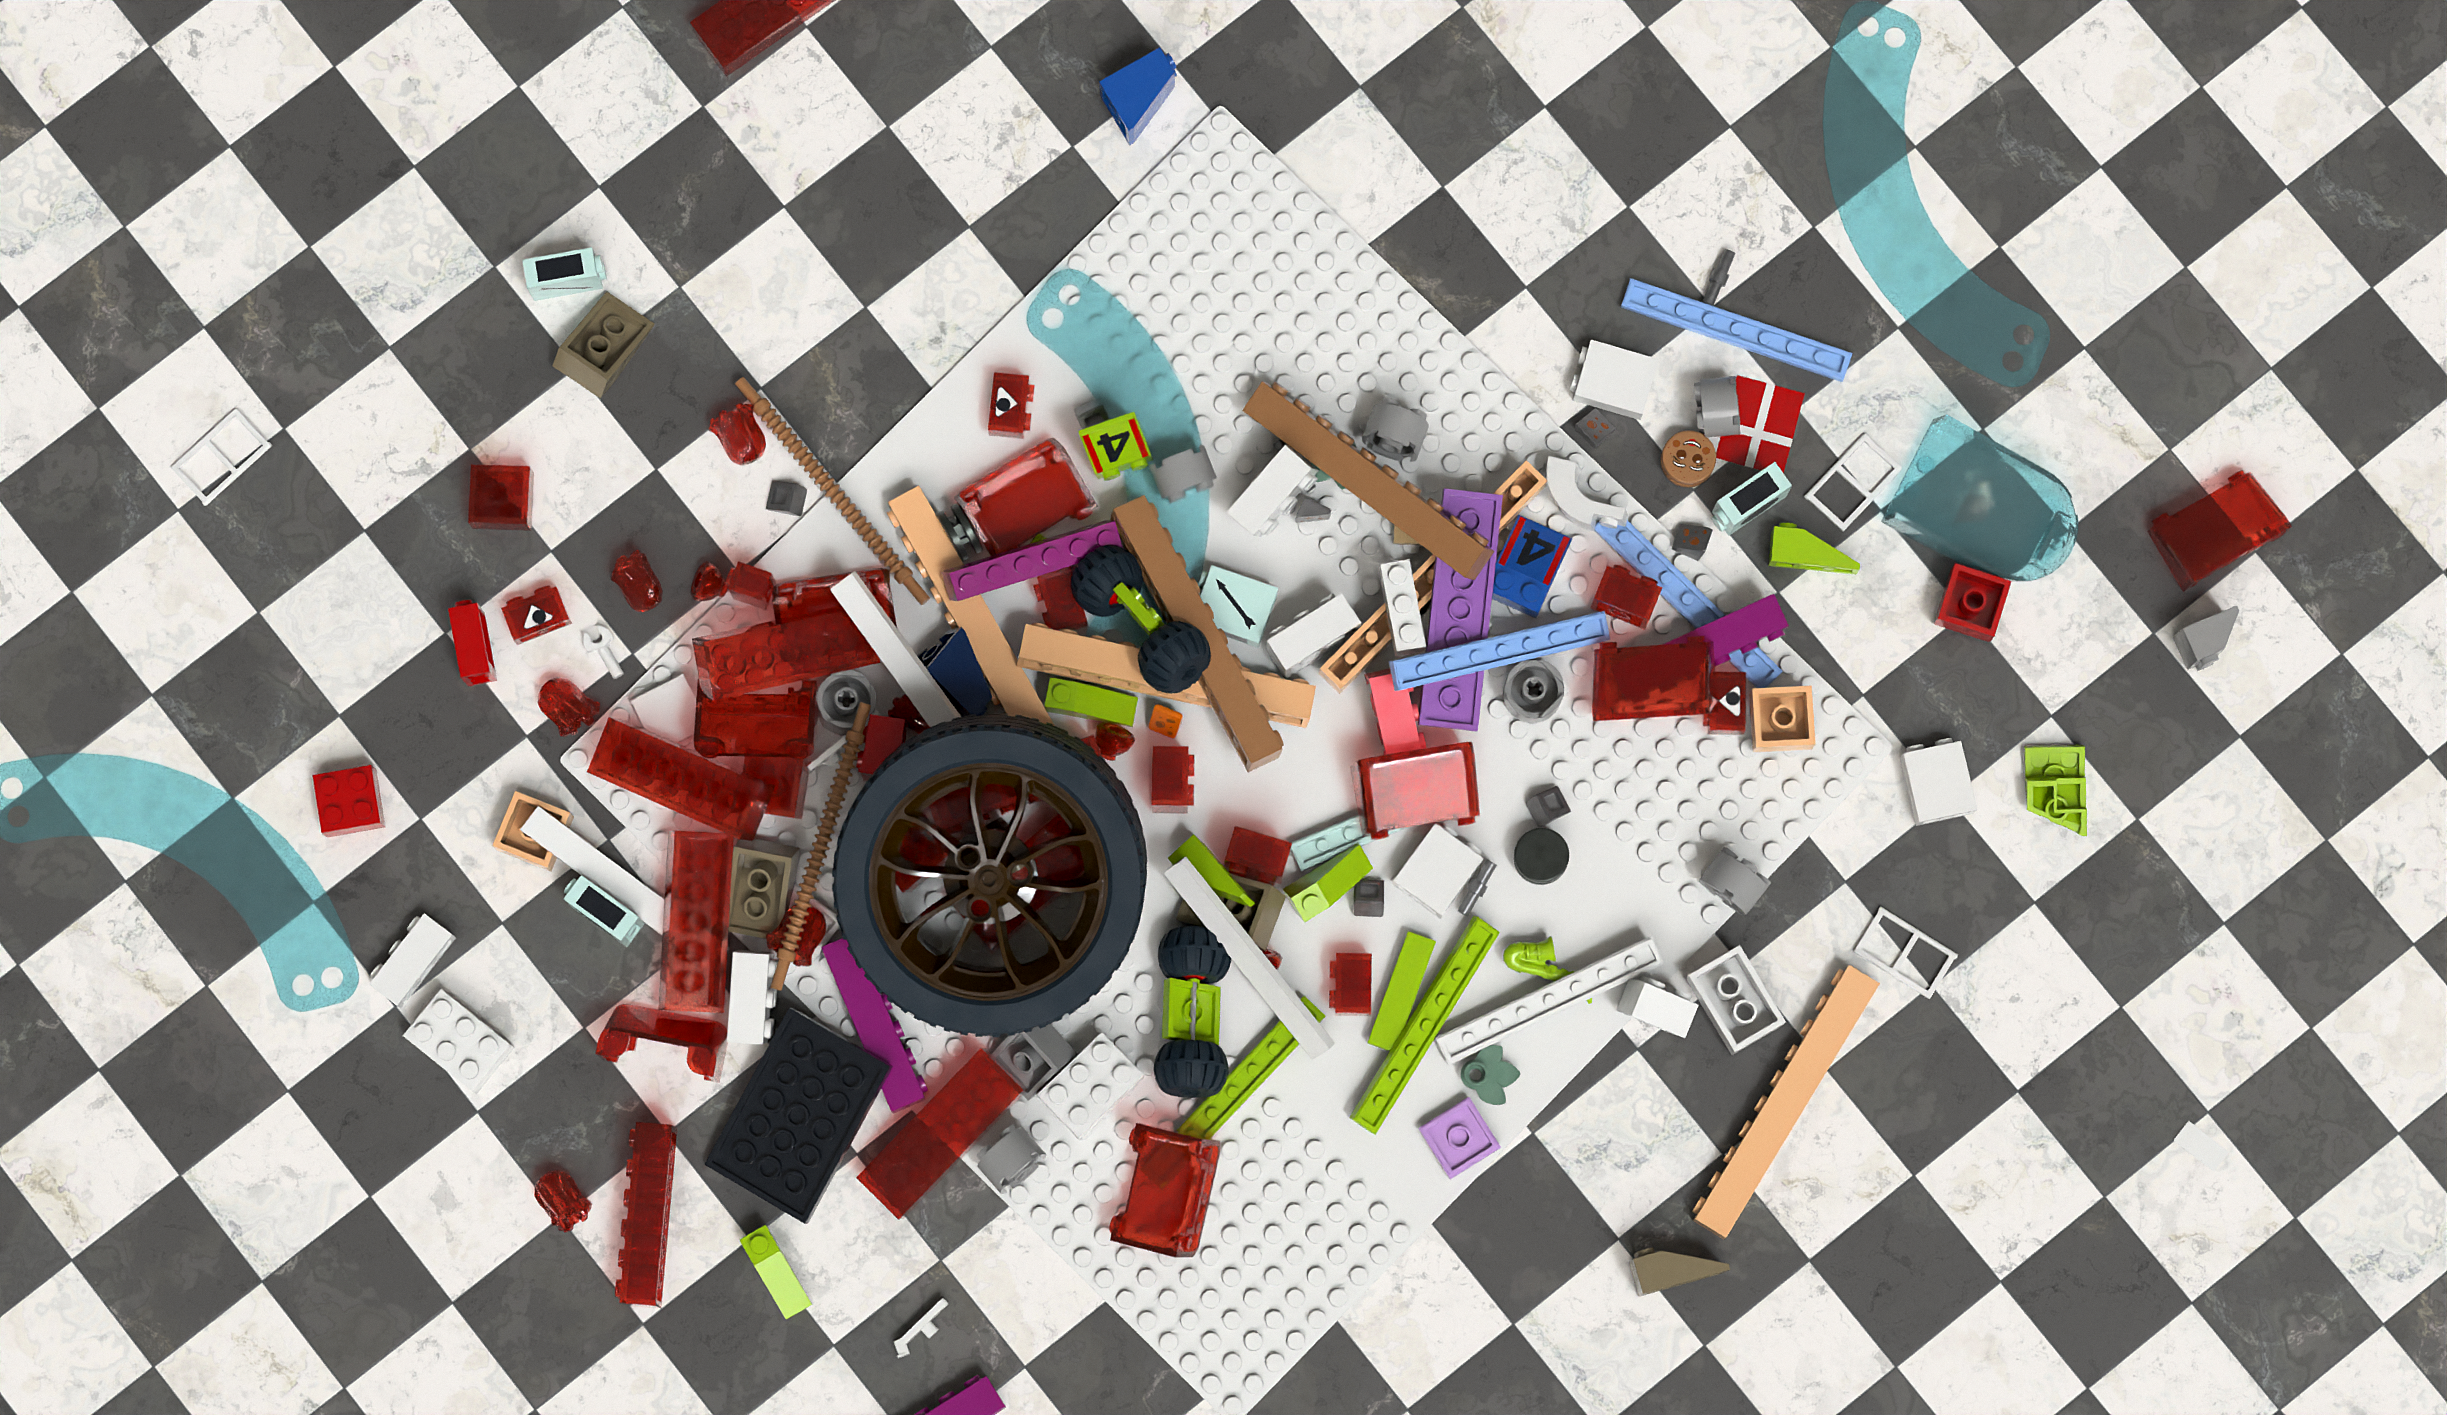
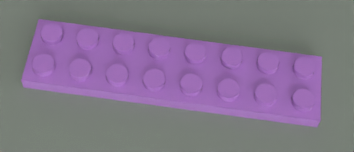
[1418,488,1503,732]

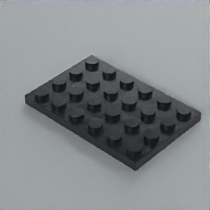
[704,1008,893,1224]

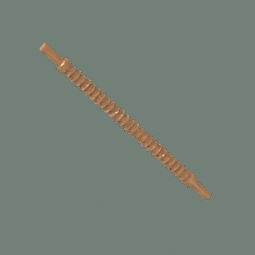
[735,377,930,605]
[770,702,871,991]

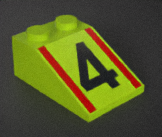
[1078,412,1154,481]

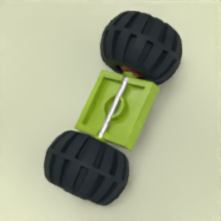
[1071,545,1211,694]
[1154,926,1232,1098]

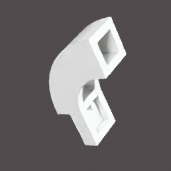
[1547,456,1628,531]

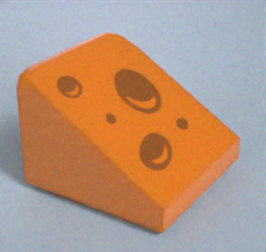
[1149,704,1183,739]

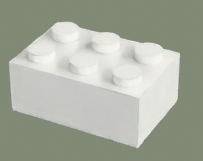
[1227,445,1319,537]
[1266,593,1361,679]
[1686,945,1786,1055]
[727,950,779,1045]
[403,989,514,1094]
[1037,1032,1144,1140]

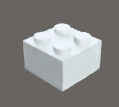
[1616,976,1699,1038]

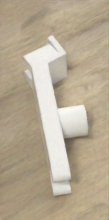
[893,1298,949,1358]

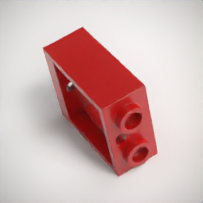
[448,600,497,687]

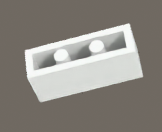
[1379,559,1426,656]
[369,913,456,1008]

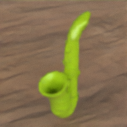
[1503,936,1592,1004]

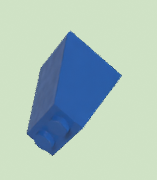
[1099,47,1177,145]

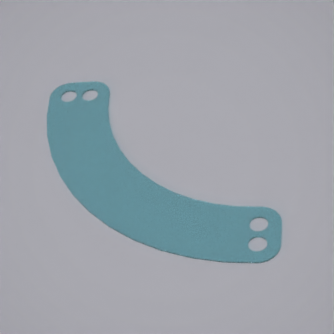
[1823,1,2050,387]
[1027,269,1209,647]
[0,753,359,1012]

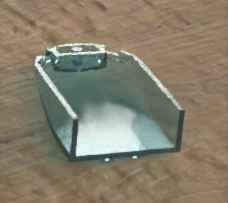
[1881,414,2078,582]

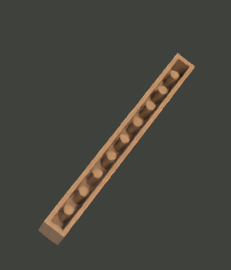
[1242,381,1495,580]
[1110,495,1284,772]

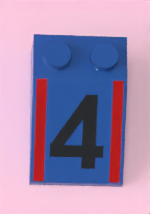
[1492,515,1572,619]

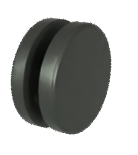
[936,503,983,562]
[1513,828,1569,885]

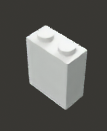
[1570,340,1659,420]
[1900,738,1978,826]
[1393,823,1484,919]

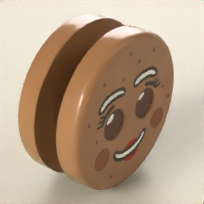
[1660,430,1716,488]

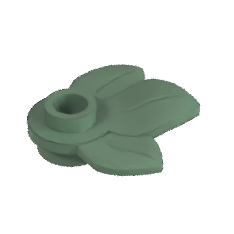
[1460,1045,1520,1105]

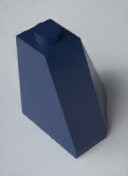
[917,627,992,717]

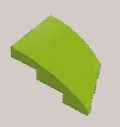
[2024,745,2087,836]

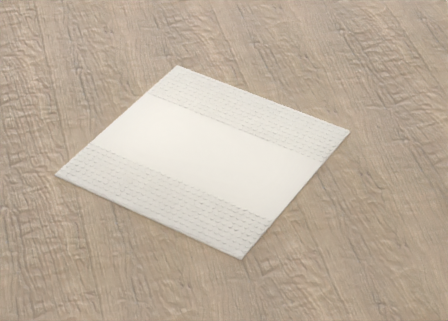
[560,106,1893,1415]

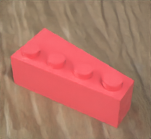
[1364,668,1433,794]

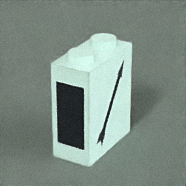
[522,247,607,301]
[1712,462,1792,536]
[1198,565,1278,648]
[564,875,645,947]

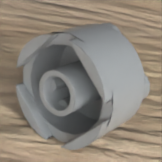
[1694,376,1741,438]
[1362,398,1429,462]
[1149,445,1217,504]
[1503,660,1564,724]
[816,670,876,735]
[1699,847,1771,916]
[977,1124,1047,1194]

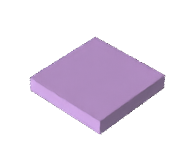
[1418,1097,1501,1179]

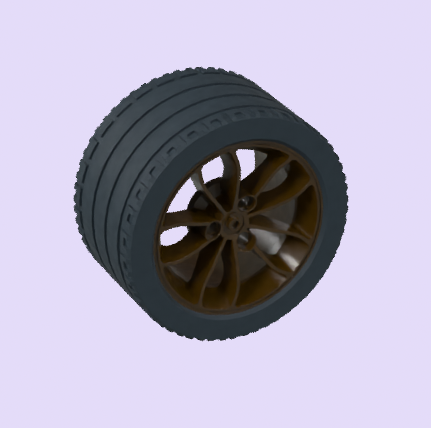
[832,713,1147,1037]

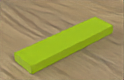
[1367,931,1436,1052]

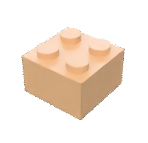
[1749,686,1816,752]
[492,791,574,871]

